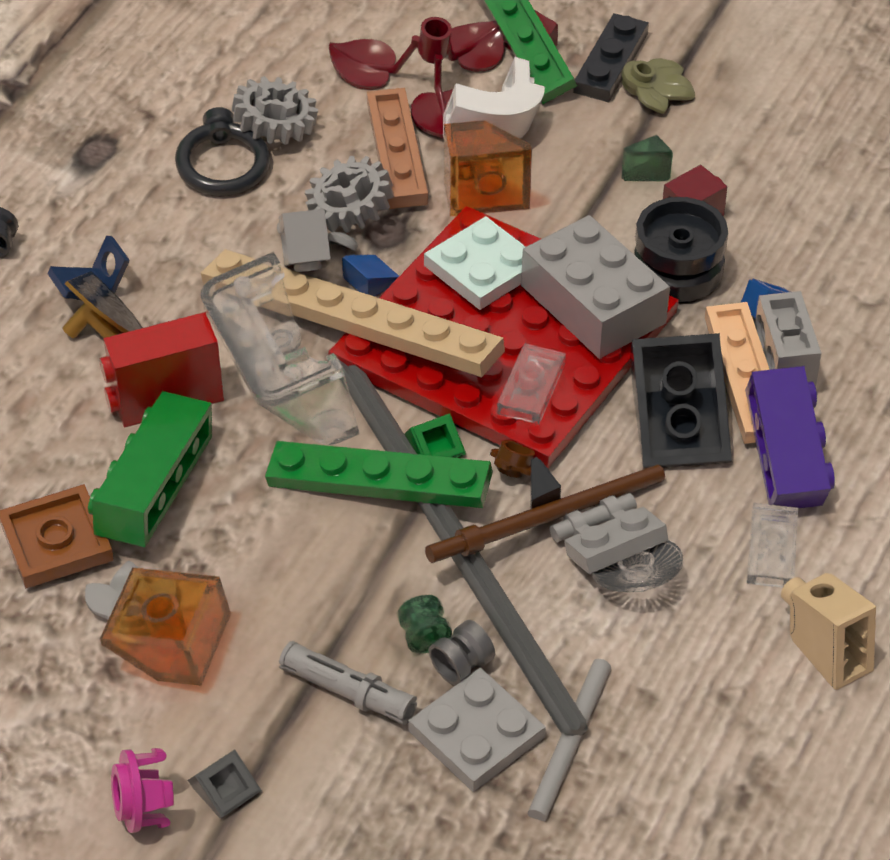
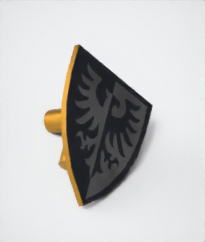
[62,271,143,339]

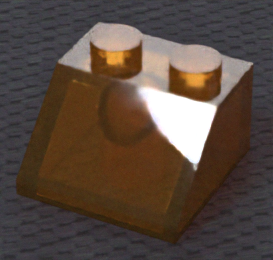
[444,120,532,217]
[100,567,231,686]

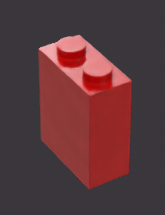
[99,312,224,428]

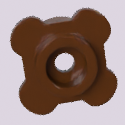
[490,440,535,478]

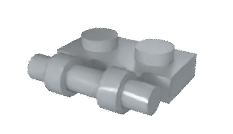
[550,493,669,574]

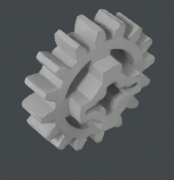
[231,76,318,145]
[305,156,394,233]

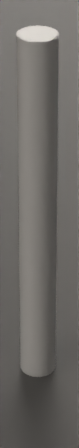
[528,659,611,822]

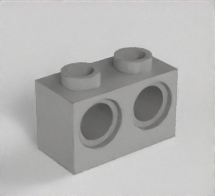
[279,209,331,272]
[755,291,821,387]

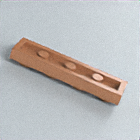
[367,88,428,209]

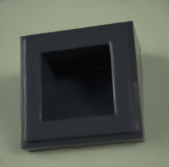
[530,457,561,509]

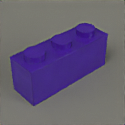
[745,366,835,512]

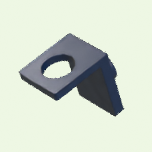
[47,236,130,301]

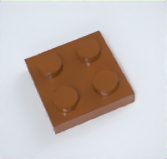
[0,484,114,589]

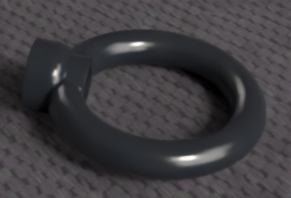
[175,107,270,196]

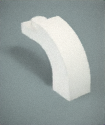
[443,57,545,146]

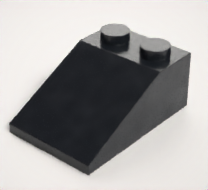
[630,333,732,469]

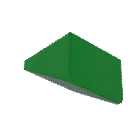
[405,413,466,458]

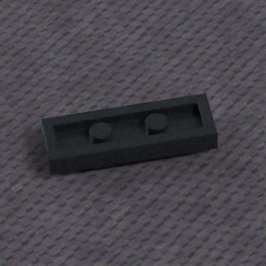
[573,13,649,103]

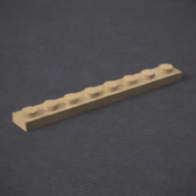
[201,249,505,377]

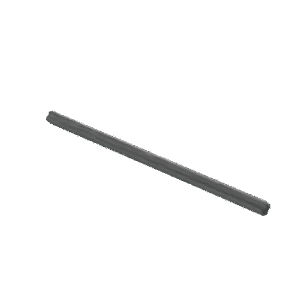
[330,358,588,736]

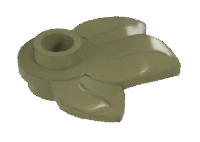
[621,58,695,114]

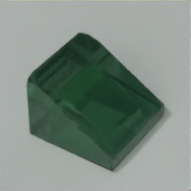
[621,135,673,181]

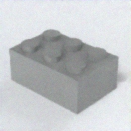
[521,215,670,359]

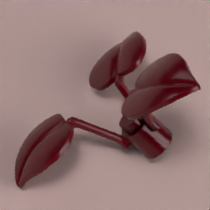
[329,17,504,139]

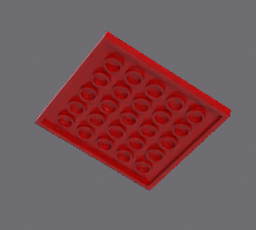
[328,206,679,468]

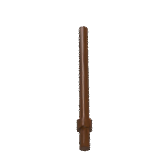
[425,464,665,563]

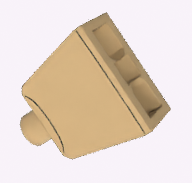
[781,573,876,690]

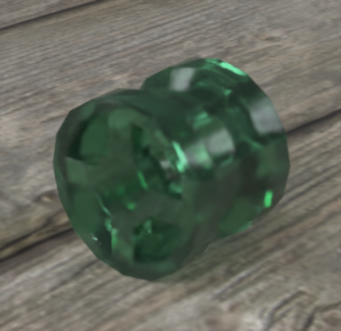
[397,595,452,654]

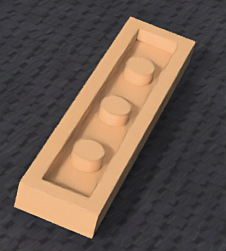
[705,302,770,444]

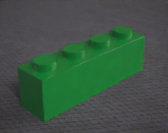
[88,391,212,547]

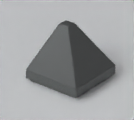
[188,749,262,818]

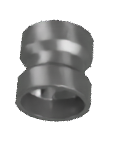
[428,620,496,685]

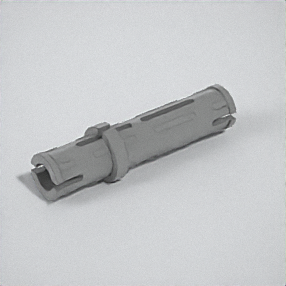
[279,641,417,725]

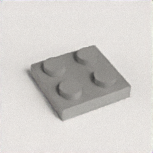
[408,667,546,792]

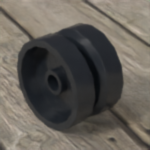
[634,197,728,302]

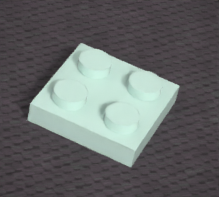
[424,216,526,310]

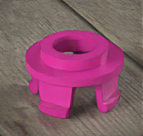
[111,748,174,833]

